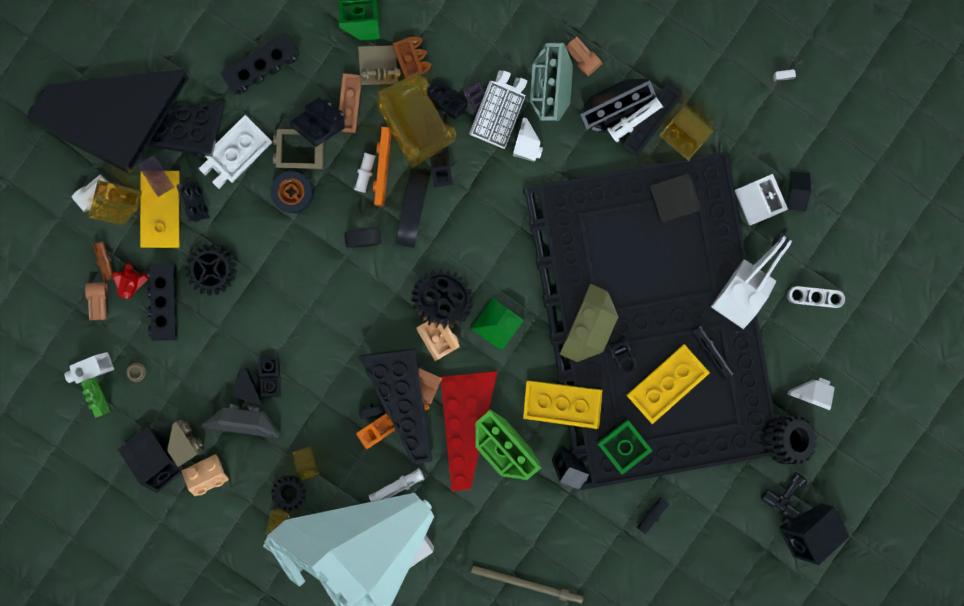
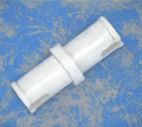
[354,153,376,193]

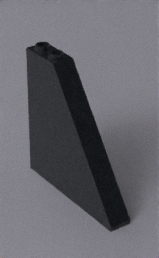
[27,69,189,174]

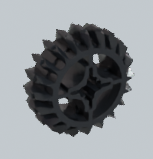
[185,244,237,296]

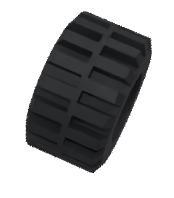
[764,416,817,464]

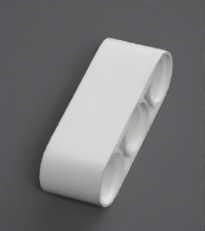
[786,286,845,308]

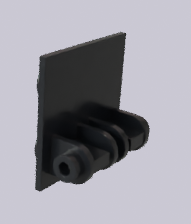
[176,182,210,223]

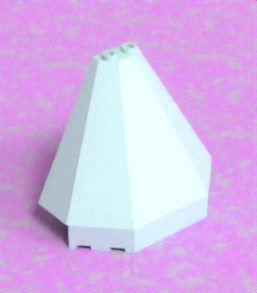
[263,492,434,606]

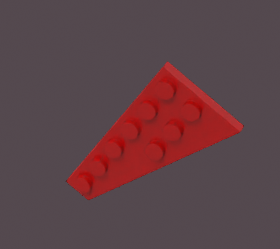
[441,371,497,491]

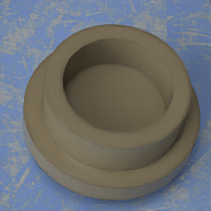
[126,363,146,382]

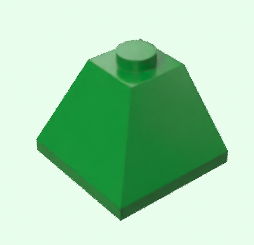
[338,0,380,41]
[471,298,524,351]

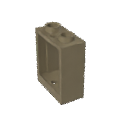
[273,129,325,170]

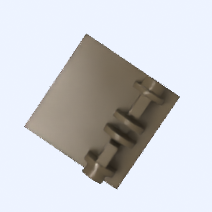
[358,46,400,85]

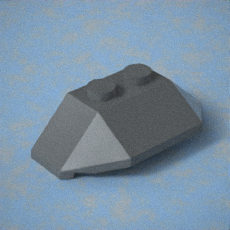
[201,403,280,438]

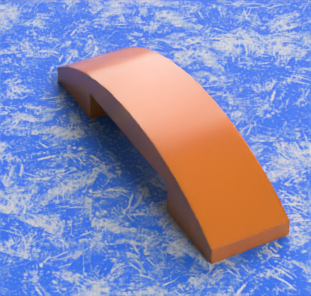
[356,402,430,450]

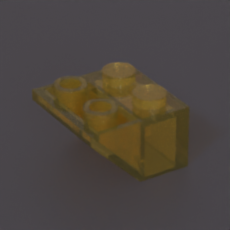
[659,104,715,161]
[88,180,142,226]

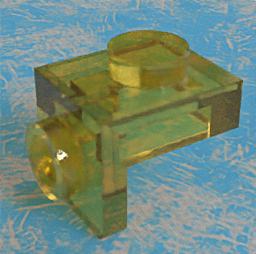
[292,446,319,479]
[265,509,290,537]

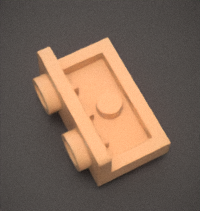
[416,321,460,361]
[182,454,229,496]

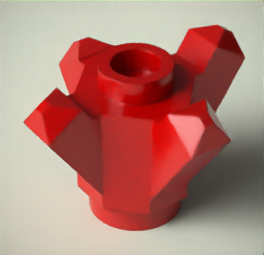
[112,263,148,299]

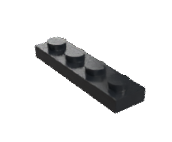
[621,84,682,158]

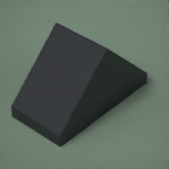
[787,171,811,211]
[232,368,263,405]

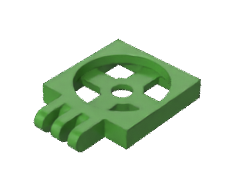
[81,377,110,418]

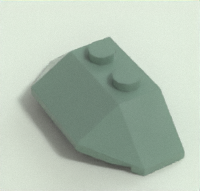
[530,43,573,121]

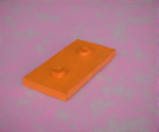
[373,127,392,207]

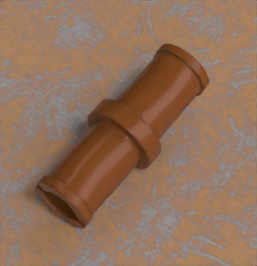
[92,241,113,281]

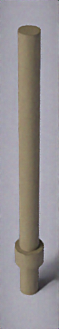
[471,565,584,604]

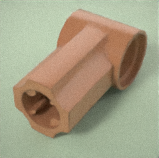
[566,37,602,77]
[85,282,108,320]

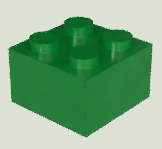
[597,419,652,475]

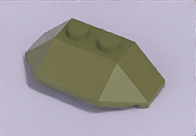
[560,284,618,362]

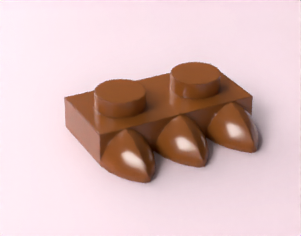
[392,37,432,81]

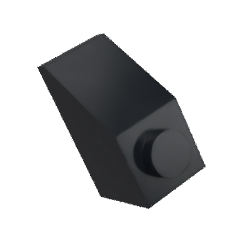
[552,446,589,489]

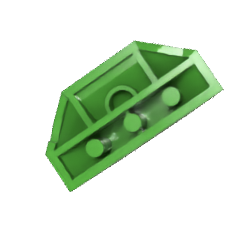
[476,410,542,480]

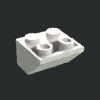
[734,174,788,226]

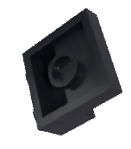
[290,97,345,147]

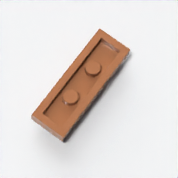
[339,73,362,133]

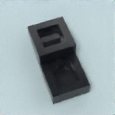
[425,80,467,120]

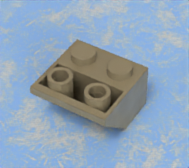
[167,419,204,467]

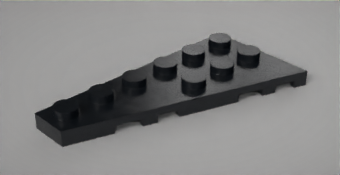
[147,101,225,157]
[358,348,432,464]

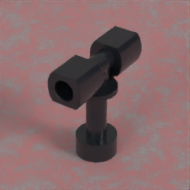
[761,472,808,520]

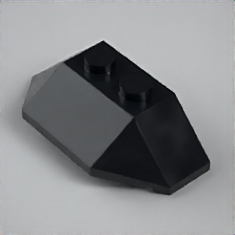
[579,79,656,133]

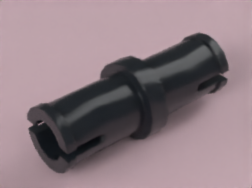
[636,497,669,535]

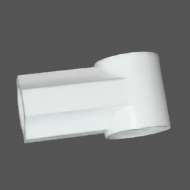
[72,174,112,212]

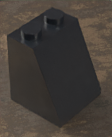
[118,426,186,493]
[779,503,849,565]

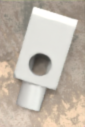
[64,352,115,384]

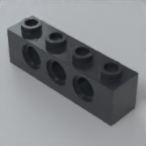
[220,33,300,95]
[147,263,178,341]

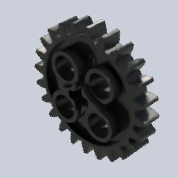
[411,269,474,329]

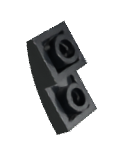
[259,357,281,398]

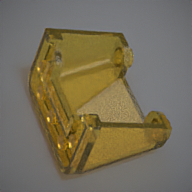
[377,72,457,167]

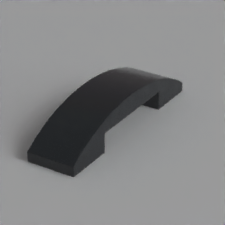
[424,111,453,187]
[396,169,431,248]

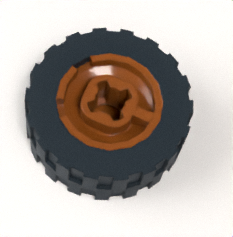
[270,170,314,213]

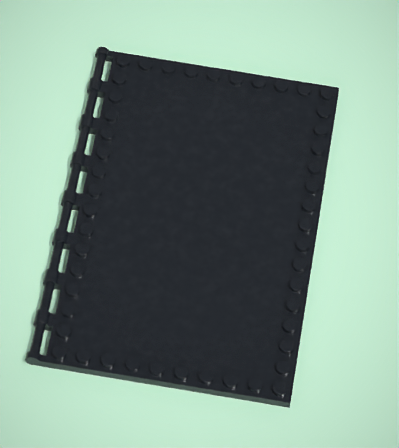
[523,151,775,490]

